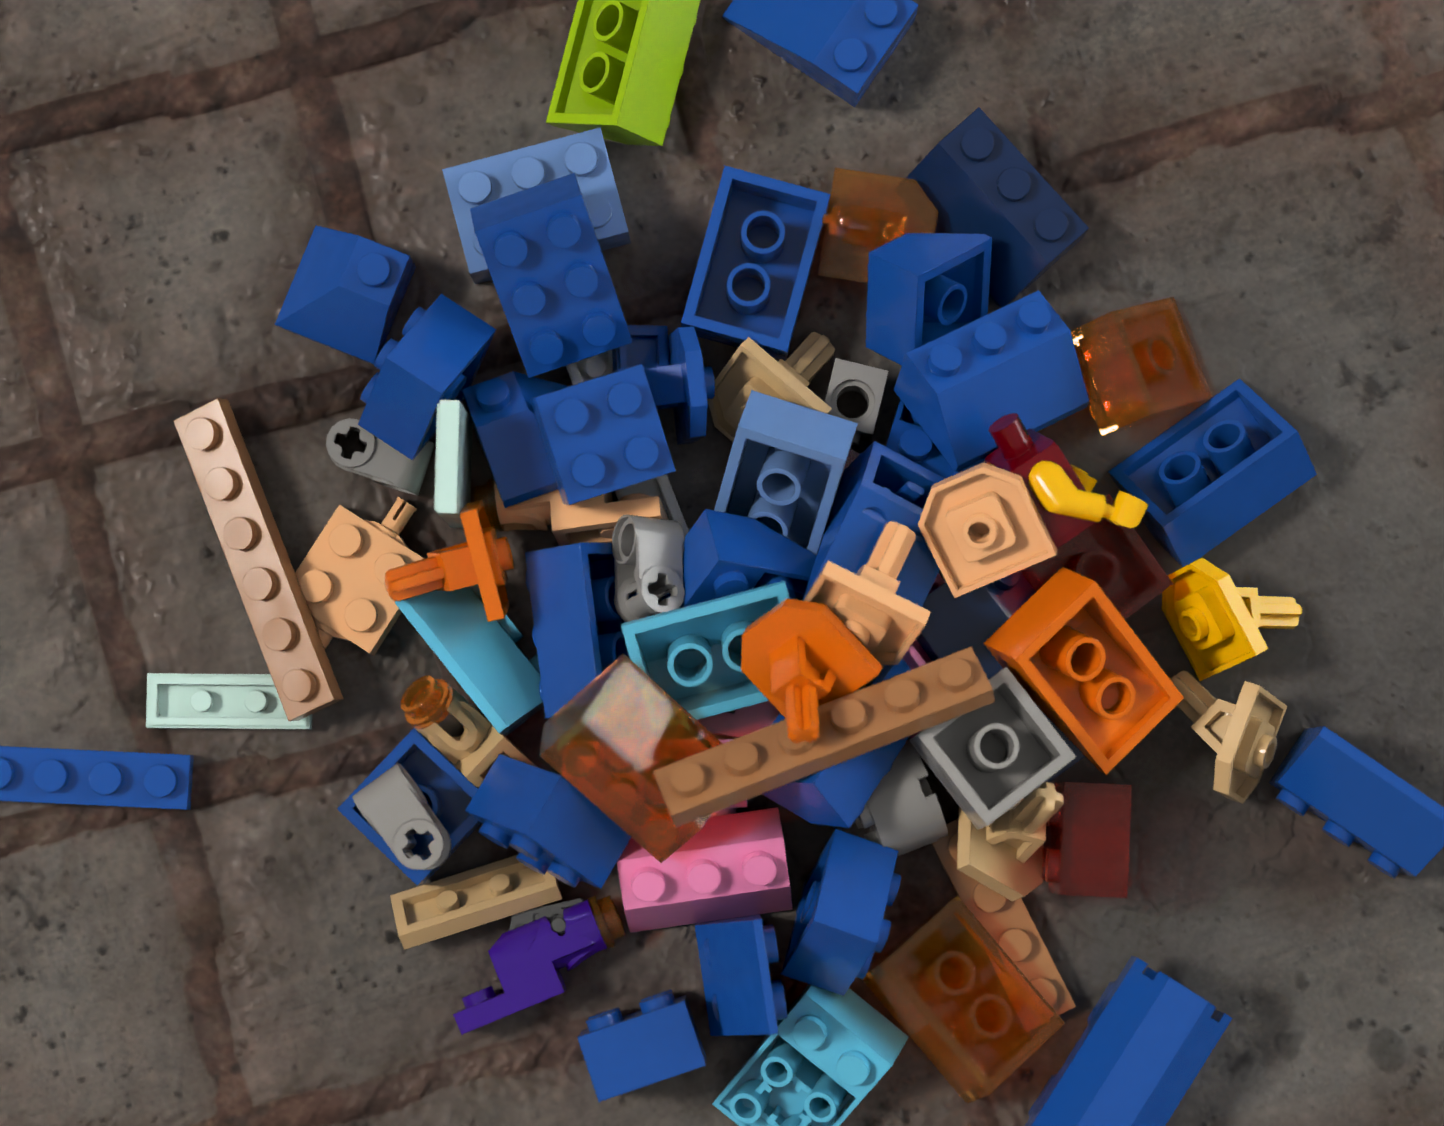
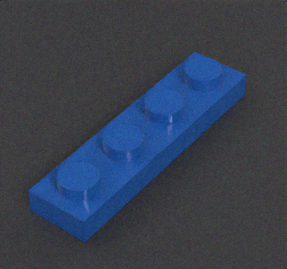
[0,746,194,810]

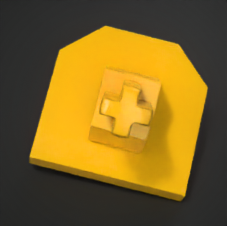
[1162,558,1302,681]

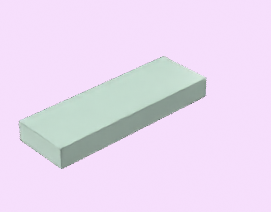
[146,673,312,730]

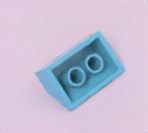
[621,580,790,732]
[394,584,544,736]

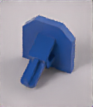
[644,326,715,445]

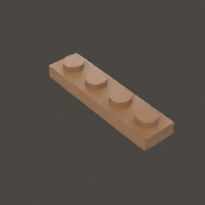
[931,818,1076,1032]

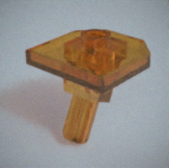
[818,168,939,283]

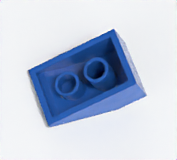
[722,0,918,107]

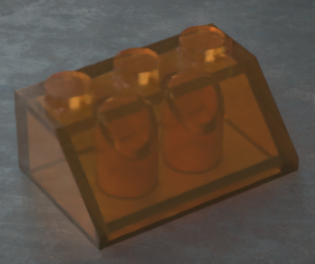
[540,653,723,863]
[862,896,1065,1104]

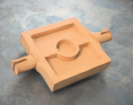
[295,497,424,656]

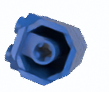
[1025,956,1232,1126]

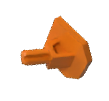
[384,500,514,622]
[741,598,883,744]

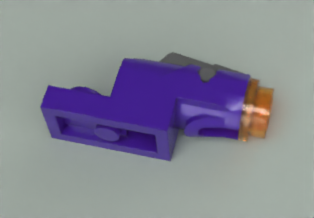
[453,895,627,1035]

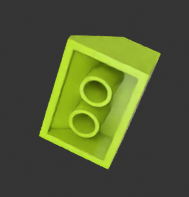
[546,0,700,146]

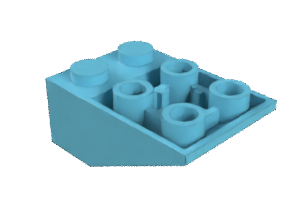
[712,984,909,1126]

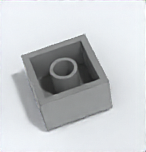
[909,667,1076,830]

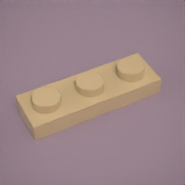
[390,855,562,950]

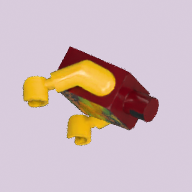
[985,413,1148,549]

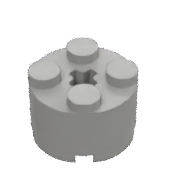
[855,737,948,857]

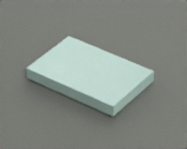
[434,400,473,528]

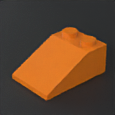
[983,567,1184,775]

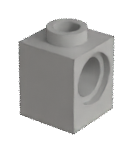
[825,358,889,446]

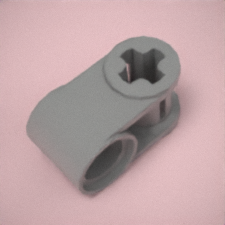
[326,418,435,496]
[612,515,685,622]
[352,763,451,870]

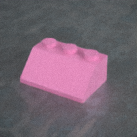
[617,807,792,933]

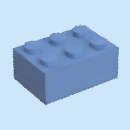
[442,127,631,284]
[714,390,858,555]

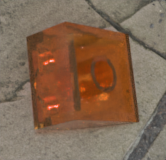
[1071,297,1212,436]

